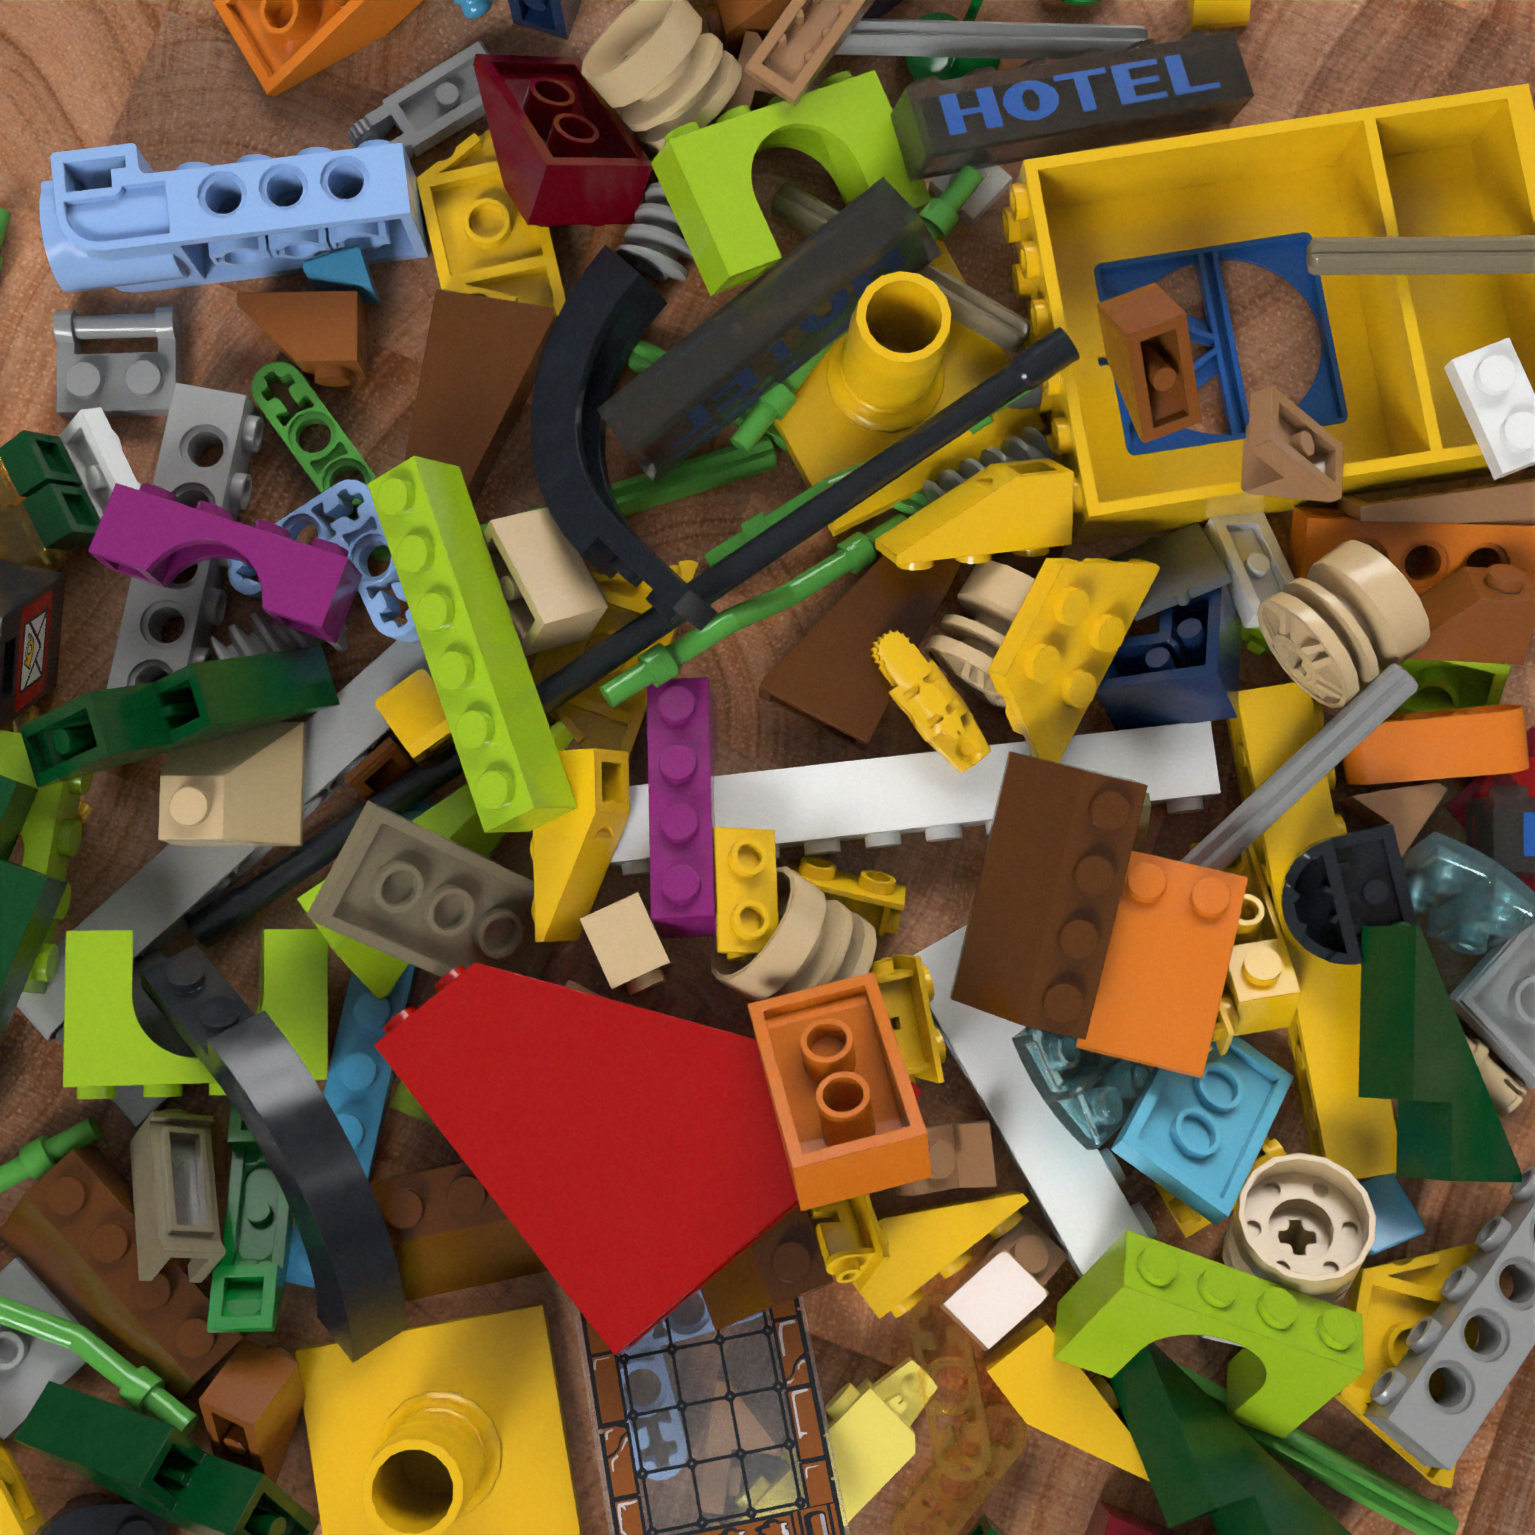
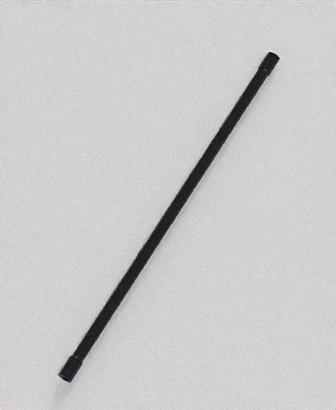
[187,327,1080,948]

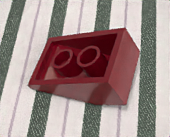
[473,54,653,227]

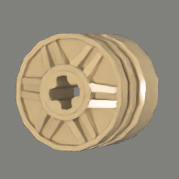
[581,0,742,153]
[1257,539,1430,709]
[923,560,1035,710]
[711,866,877,1001]
[1222,1153,1376,1305]

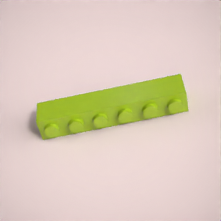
[367,456,577,833]

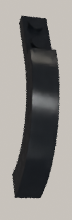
[531,244,718,631]
[140,945,406,1363]

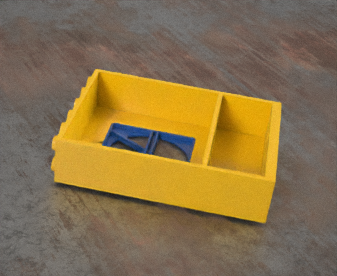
[1002,83,1535,545]

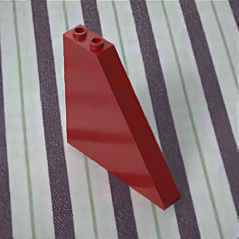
[374,962,923,1355]

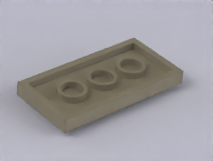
[307,800,558,979]

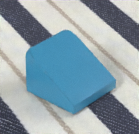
[302,245,381,305]
[1359,1173,1426,1255]

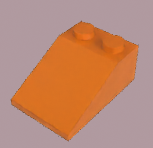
[213,0,423,97]
[1076,851,1248,1079]
[747,972,932,1211]

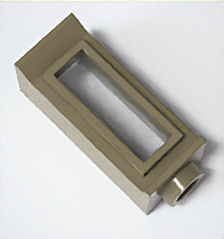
[129,1109,226,1283]

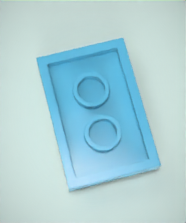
[1110,1036,1294,1225]

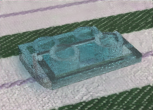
[1401,832,1535,955]
[1011,1026,1151,1150]

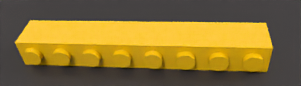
[1226,682,1397,1179]

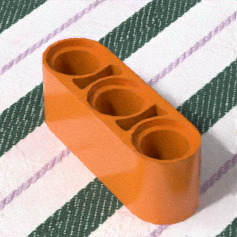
[1342,704,1529,785]

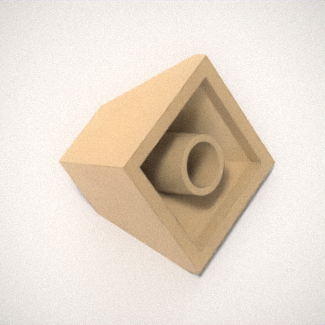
[158,722,306,846]

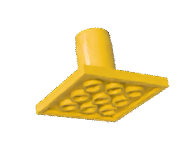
[725,238,1046,537]
[295,1302,583,1535]

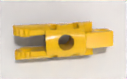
[870,630,991,773]

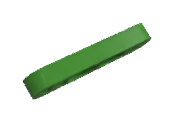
[252,362,391,561]

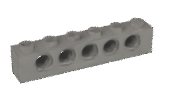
[106,382,264,754]
[1364,1166,1535,1471]

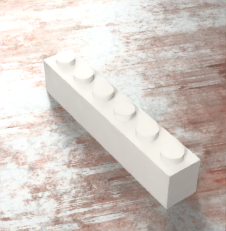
[913,925,1158,1279]

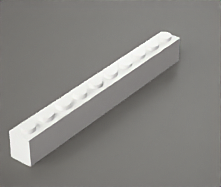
[609,721,1221,876]

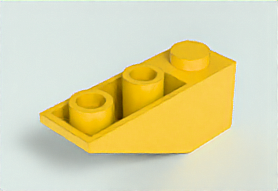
[875,458,1074,570]
[530,748,630,942]
[1189,842,1301,1036]
[852,1189,1029,1319]
[980,1316,1150,1482]

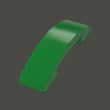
[207,1102,294,1333]

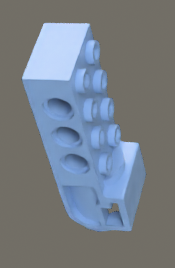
[39,139,429,293]

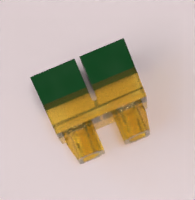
[0,430,101,569]

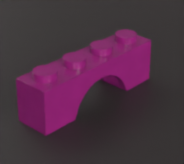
[88,483,363,643]
[647,677,718,939]

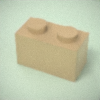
[483,507,608,656]
[580,892,674,997]

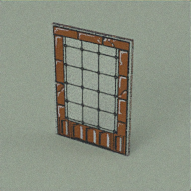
[572,1289,850,1535]

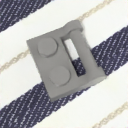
[53,306,182,419]

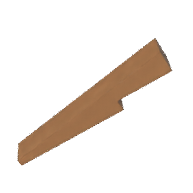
[745,0,875,106]
[1337,466,1535,524]

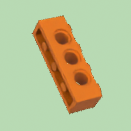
[1287,506,1535,594]

